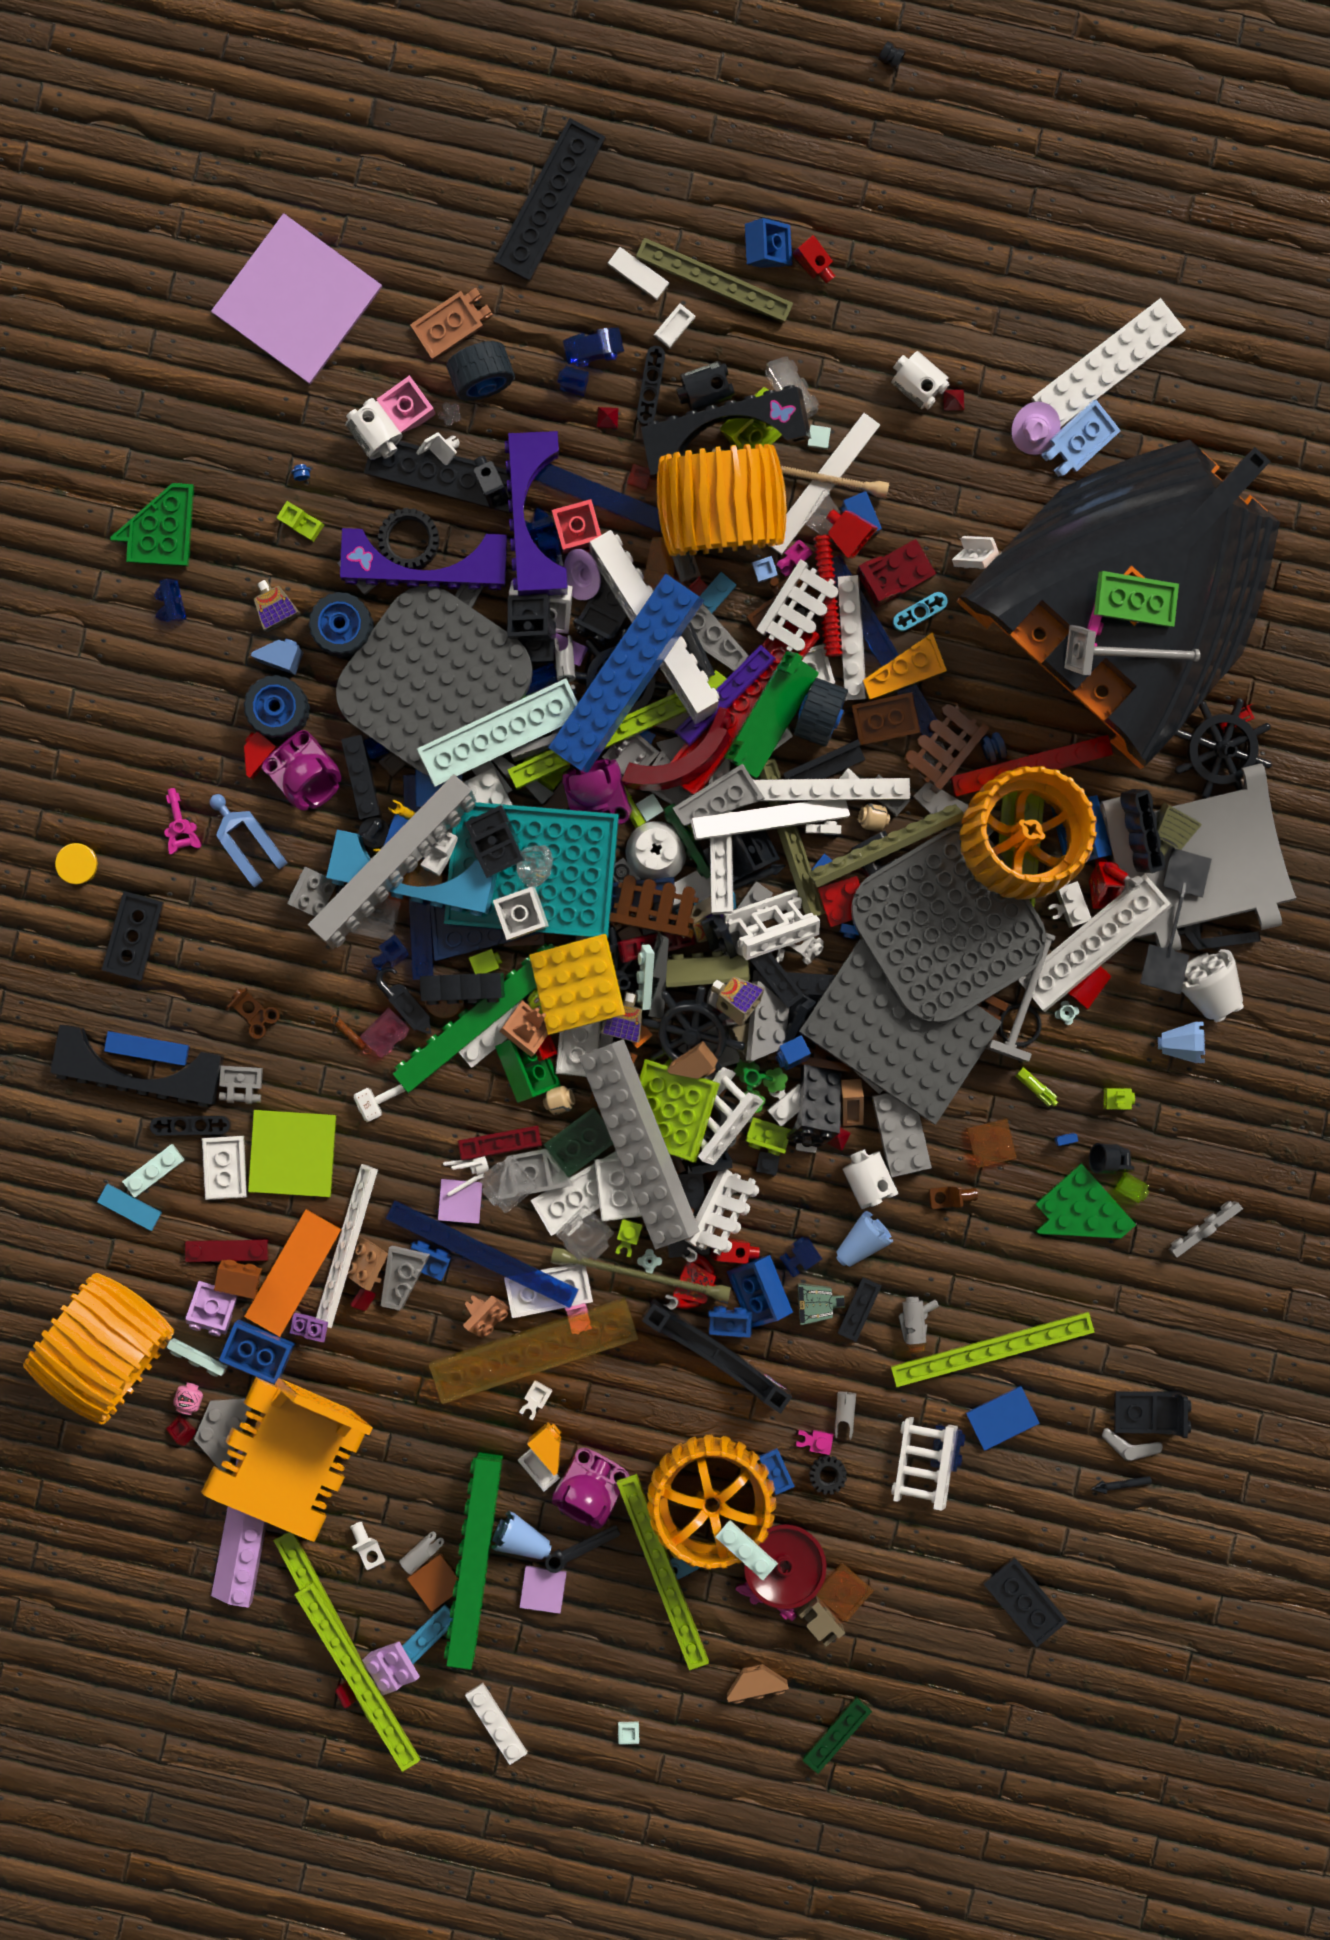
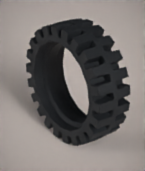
[378,508,439,570]

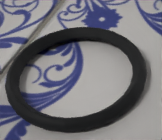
[999,1003,1042,1047]

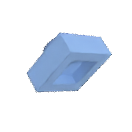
[752,556,778,583]

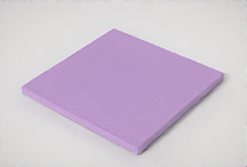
[211,213,382,384]

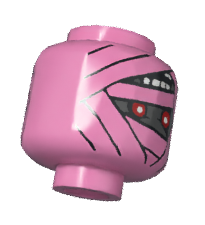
[173,1383,203,1415]

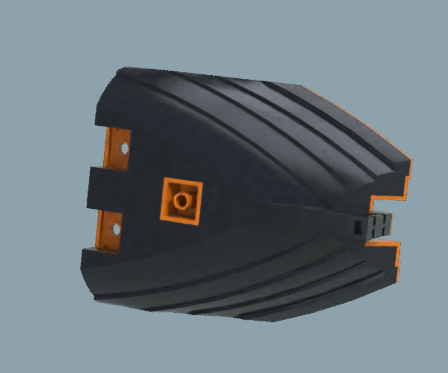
[956,439,1280,769]

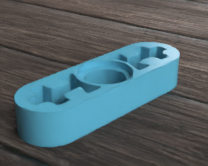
[893,592,948,632]

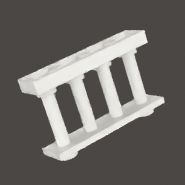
[698,1067,764,1165]
[891,1417,958,1511]

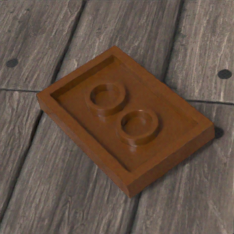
[852,692,921,745]

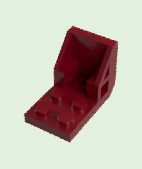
[856,539,936,608]

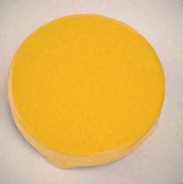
[55,843,98,884]

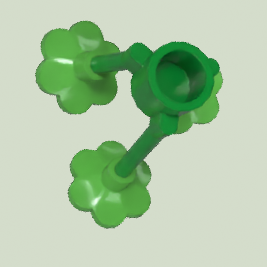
[734,1059,788,1113]

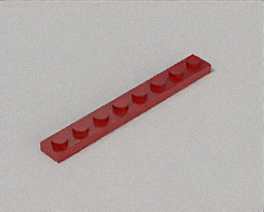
[950,735,1113,796]

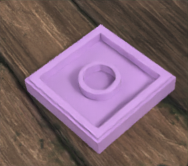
[438,1179,483,1224]
[520,1565,567,1614]

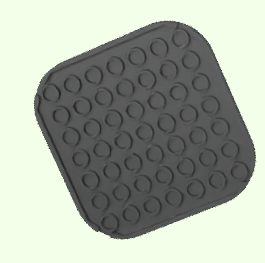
[336,586,533,777]
[851,828,1046,1022]

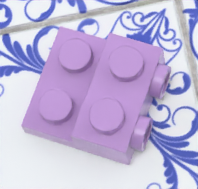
[185,1281,238,1337]
[362,1642,420,1695]

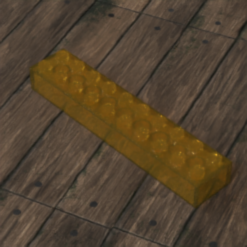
[429,1297,638,1404]

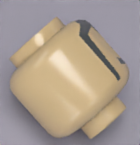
[858,803,890,832]
[543,1086,575,1115]

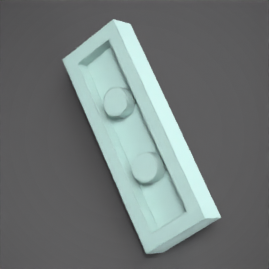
[635,945,655,1010]
[122,1144,185,1198]
[167,1338,228,1377]
[716,1520,778,1580]

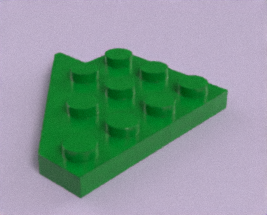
[110,483,194,567]
[1035,1163,1136,1238]

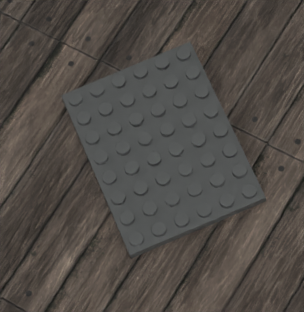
[798,938,1002,1125]

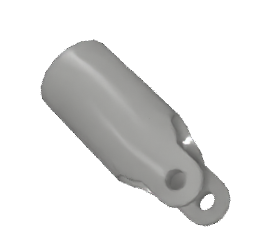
[555,635,575,682]
[835,1392,856,1440]
[399,1532,444,1575]

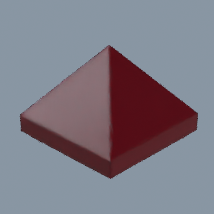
[943,390,965,411]
[597,407,619,429]
[827,1127,851,1151]

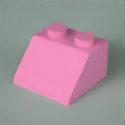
[376,375,435,433]

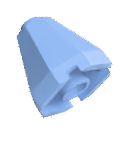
[1158,1022,1205,1063]

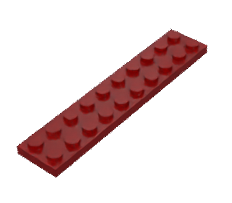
[670,620,820,795]

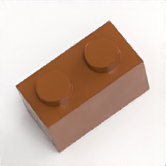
[214,1260,262,1299]

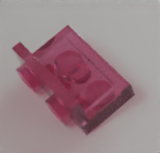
[360,1008,409,1058]

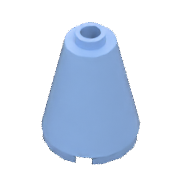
[836,1211,893,1267]
[492,1511,551,1559]

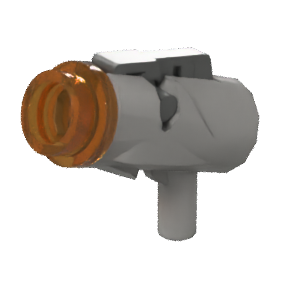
[899,1297,939,1352]

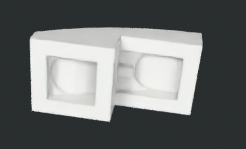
[421,831,458,876]

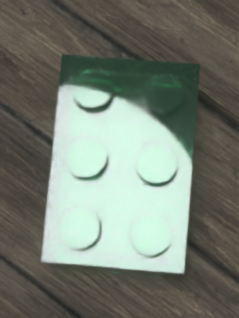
[544,1107,613,1177]

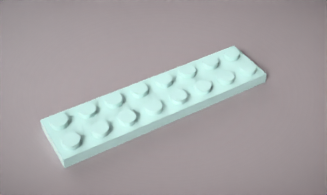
[416,678,578,787]

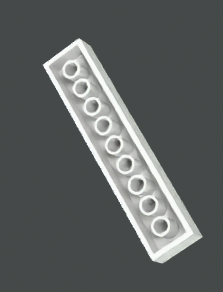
[590,530,720,724]

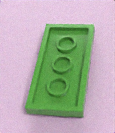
[1094,571,1179,627]

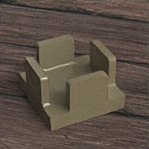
[798,1595,845,1647]

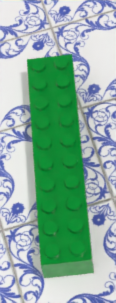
[444,1452,503,1669]

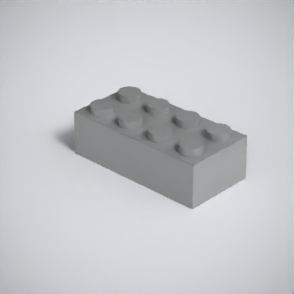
[871,1093,932,1177]

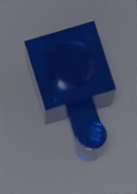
[557,365,589,397]
[372,935,409,970]
[780,1237,822,1278]

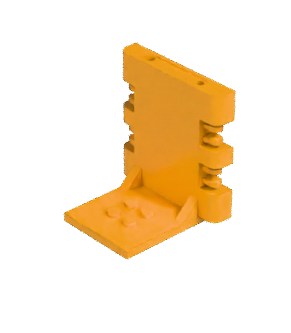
[201,1377,373,1542]

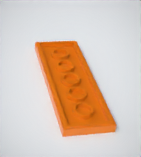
[244,1209,342,1337]

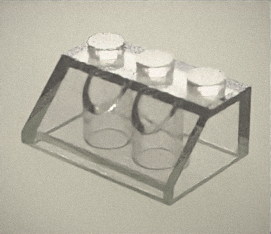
[765,356,819,419]

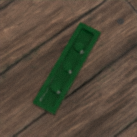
[664,803,711,879]
[802,1696,872,1774]

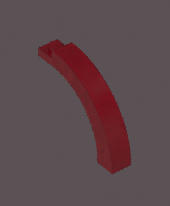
[621,707,731,791]

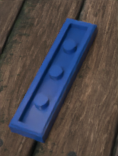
[104,1031,190,1066]

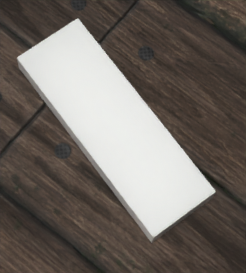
[608,247,669,300]

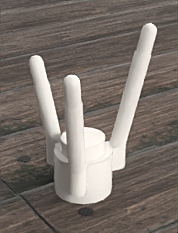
[443,1156,489,1196]

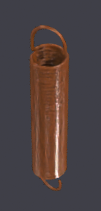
[331,1015,371,1054]

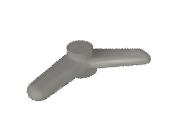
[1102,1428,1163,1461]

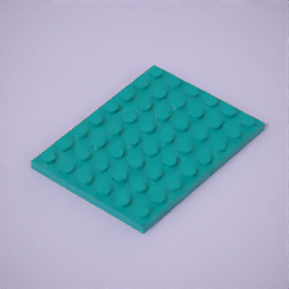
[444,802,619,938]

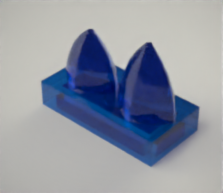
[513,508,557,541]
[154,579,187,622]

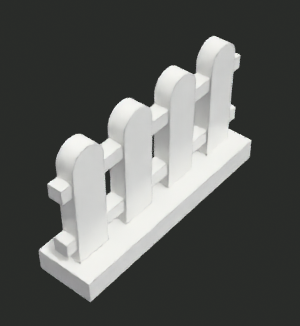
[756,559,838,652]
[685,1169,759,1255]

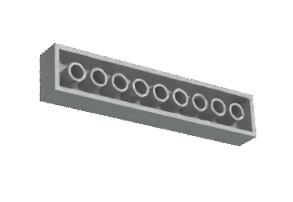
[308,774,476,949]
[579,1039,700,1249]

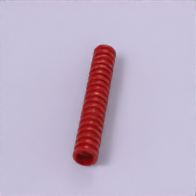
[813,535,843,657]

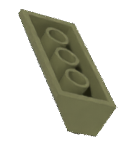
[666,951,752,987]

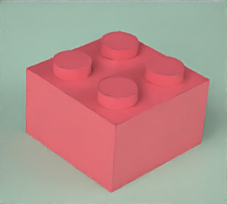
[552,499,601,554]

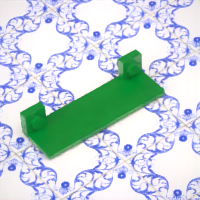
[724,651,819,778]

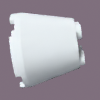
[626,821,687,880]
[1181,949,1244,1022]

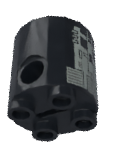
[676,361,735,412]

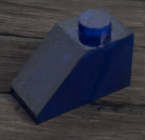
[537,530,564,567]

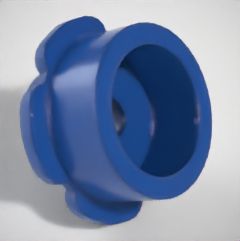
[291,464,311,481]

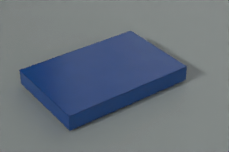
[966,1386,1040,1451]

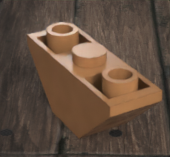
[727,1664,789,1704]

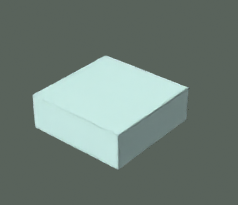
[807,425,831,449]
[636,794,664,822]
[618,1721,639,1744]

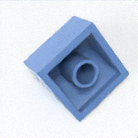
[251,639,304,675]

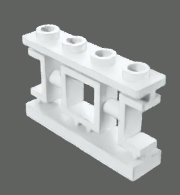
[723,889,820,960]

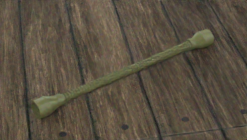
[551,1247,731,1303]

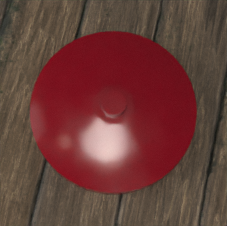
[744,1524,826,1609]

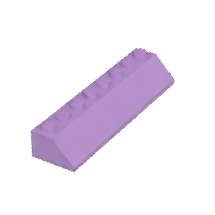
[211,1450,267,1608]

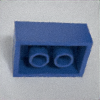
[219,1320,295,1384]

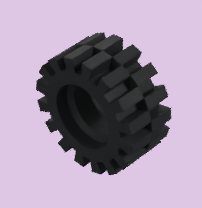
[809,1455,847,1495]

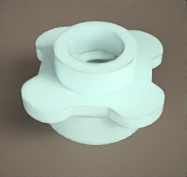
[1055,1001,1079,1025]
[637,1249,662,1274]

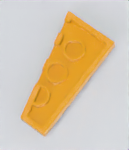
[862,633,947,700]

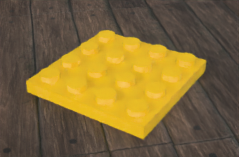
[529,934,625,1035]

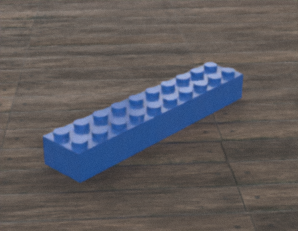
[548,574,704,773]

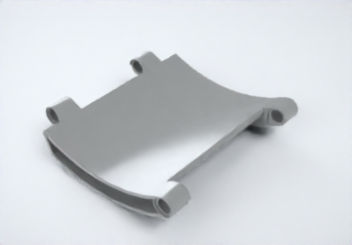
[1101,763,1296,951]

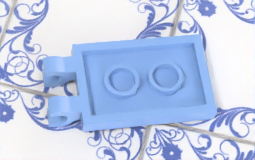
[1041,399,1121,477]

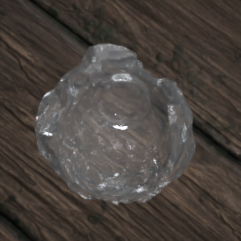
[516,845,553,887]

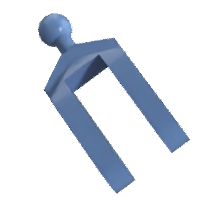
[210,794,288,888]

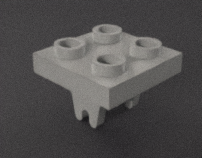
[602,734,660,775]
[287,867,336,917]

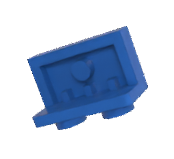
[708,1306,752,1338]

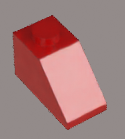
[244,732,278,780]

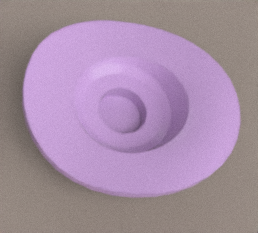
[1012,402,1061,455]
[564,549,601,600]

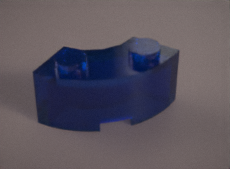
[563,328,624,367]

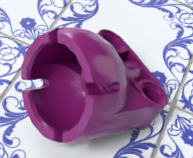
[262,730,342,810]
[562,759,632,825]
[552,1448,629,1529]

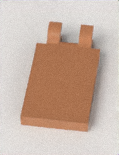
[410,288,493,360]

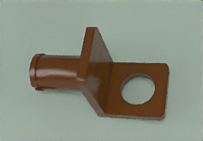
[929,1186,978,1209]

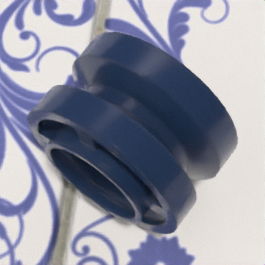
[981,732,1007,764]

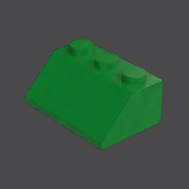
[495,1040,561,1103]

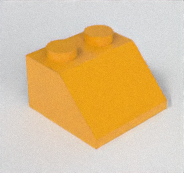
[527,1422,561,1476]

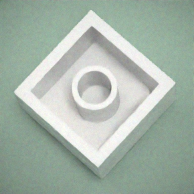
[493,887,549,940]

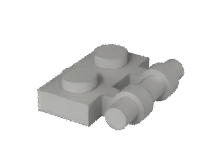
[219,1066,263,1104]

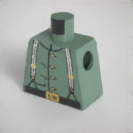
[798,1283,845,1325]

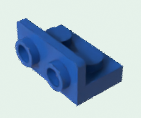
[410,1240,451,1281]

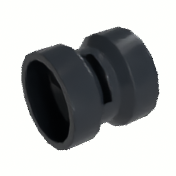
[878,41,906,70]

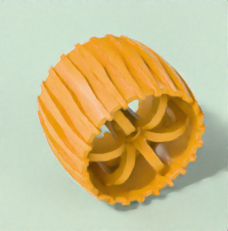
[657,444,787,556]
[959,766,1097,899]
[23,1273,174,1425]
[647,1435,776,1570]

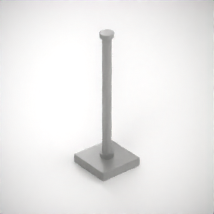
[1064,625,1200,675]
[985,933,1055,1062]

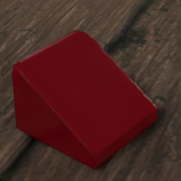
[351,1288,376,1311]
[166,1415,197,1446]
[335,1681,357,1708]

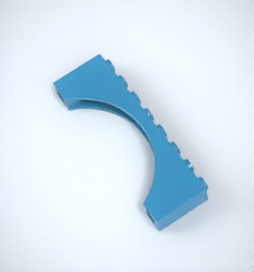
[326,829,498,917]

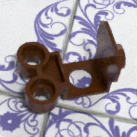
[225,988,280,1039]

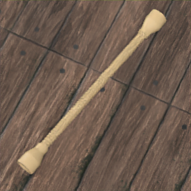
[712,448,889,499]

